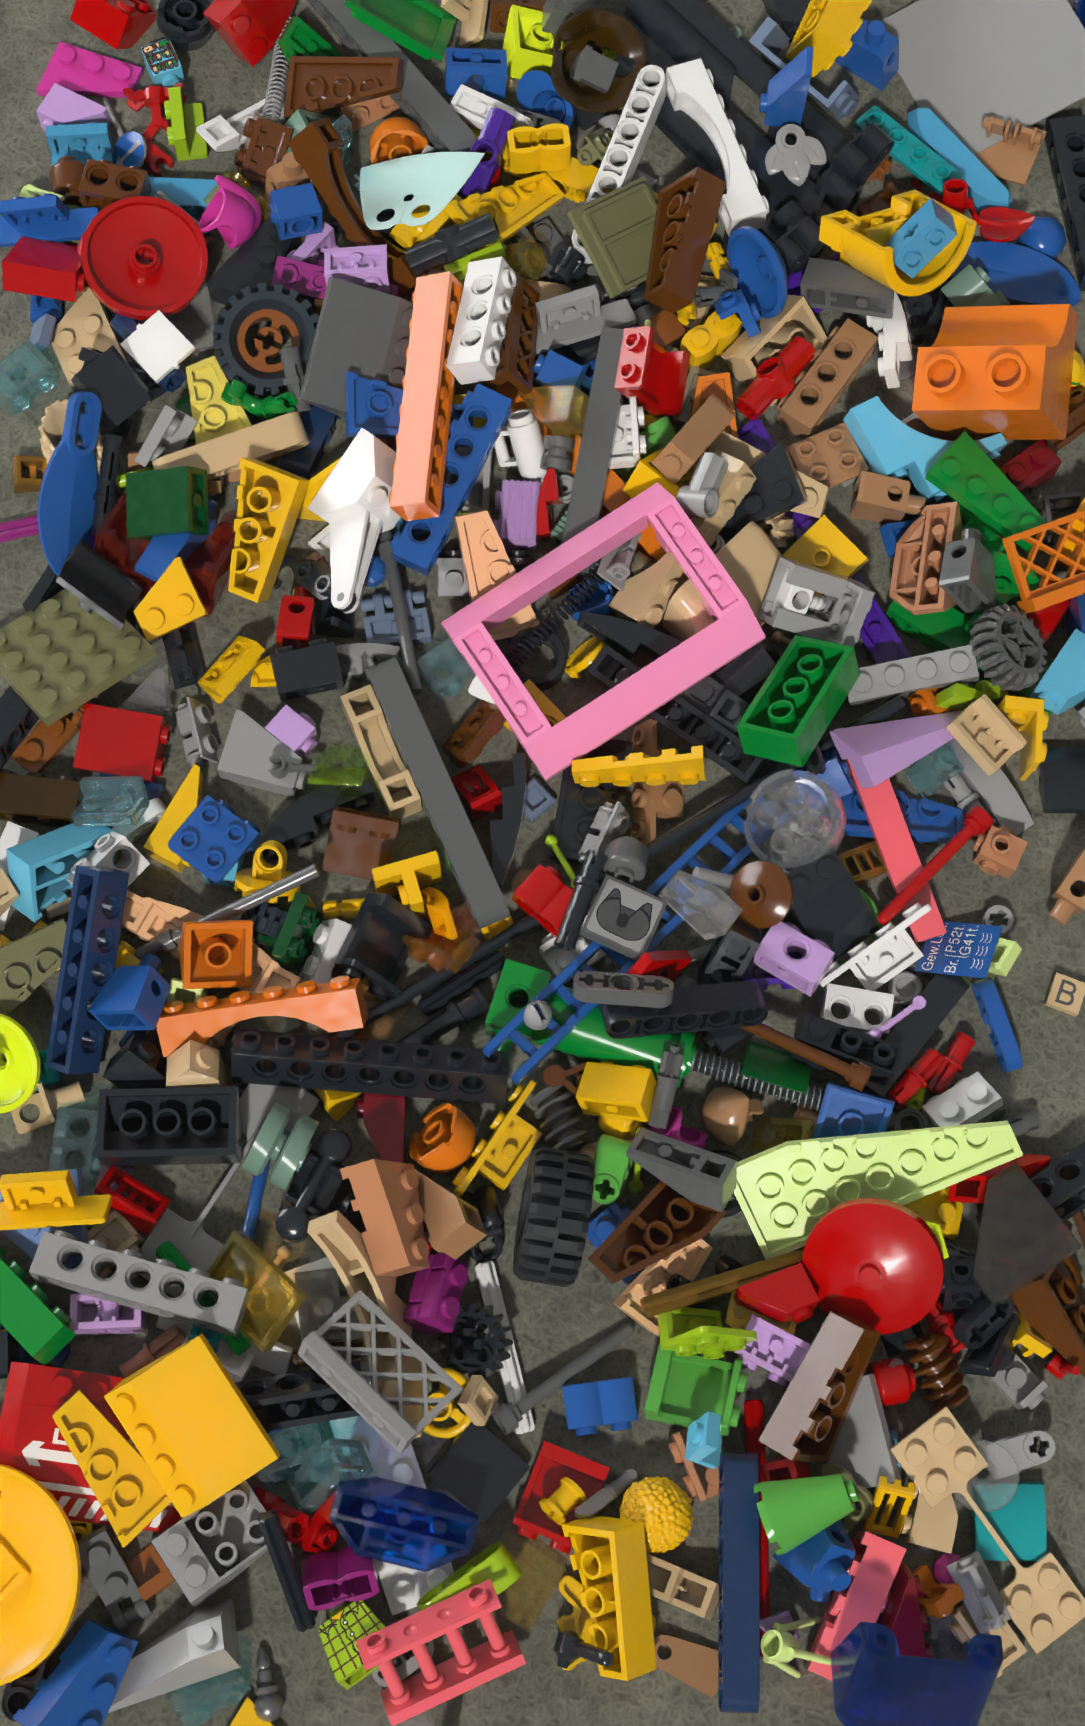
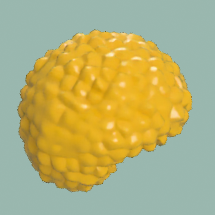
[619,1476,693,1554]

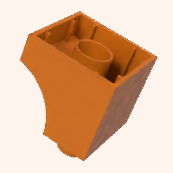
[912,304,1078,440]

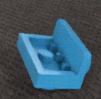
[46,122,113,166]

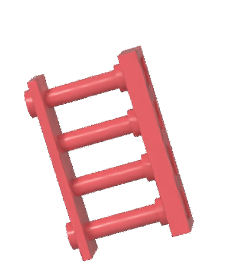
[356,1579,526,1726]

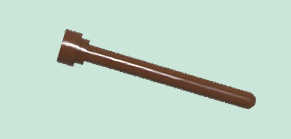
[739,1023,873,1092]

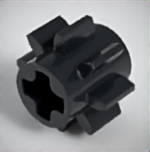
[547,246,587,286]

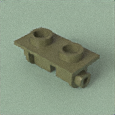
[577,127,613,166]

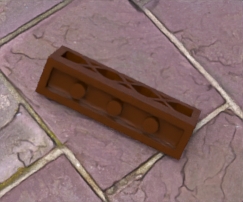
[483,273,540,395]

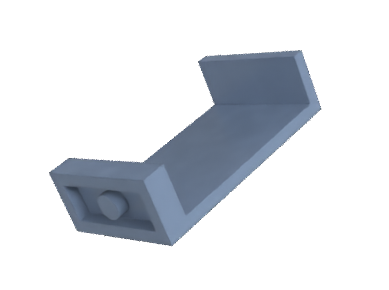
[749,16,860,121]

